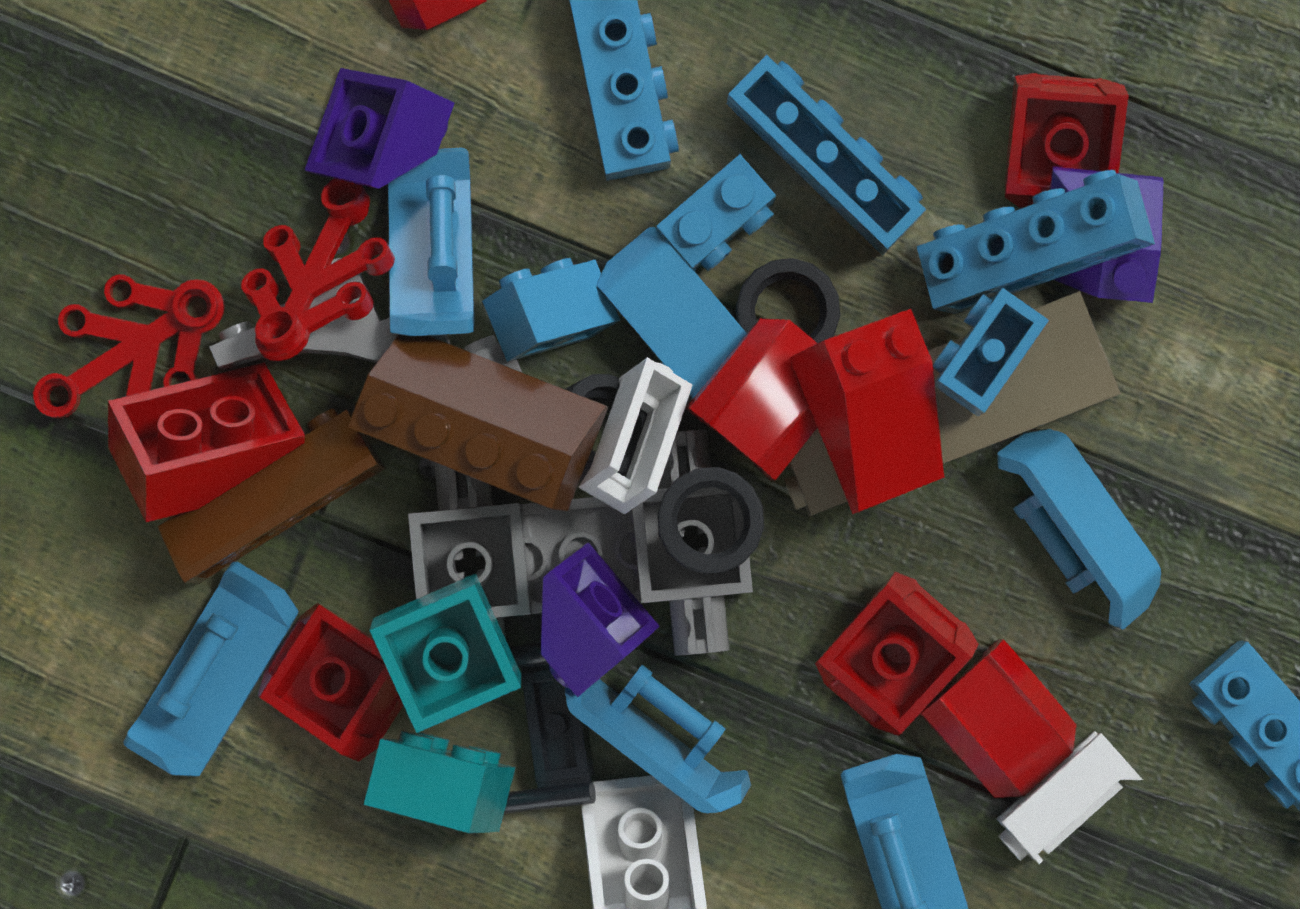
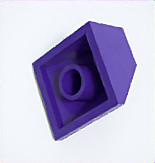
[305,68,455,189]
[1049,167,1164,303]
[541,542,660,698]

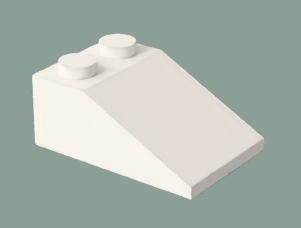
[581,775,707,909]

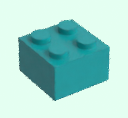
[369,573,521,733]
[363,731,516,833]

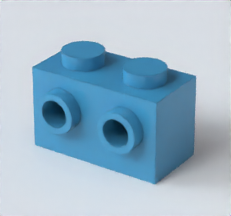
[656,154,776,272]
[482,258,620,362]
[933,288,1049,417]

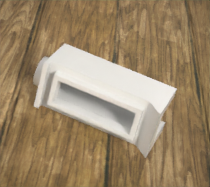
[578,357,693,514]
[996,731,1143,864]

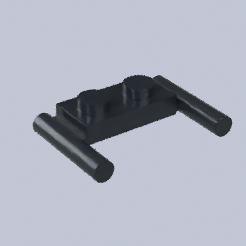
[504,643,596,815]

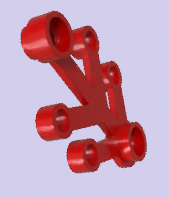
[241,179,395,361]
[33,274,225,418]

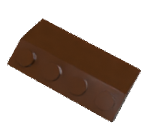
[348,334,608,511]
[158,408,386,584]

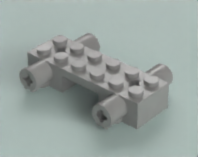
[408,430,753,656]

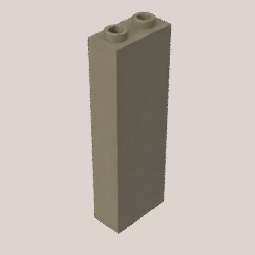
[784,291,1121,517]

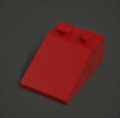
[789,309,944,514]
[108,363,305,523]

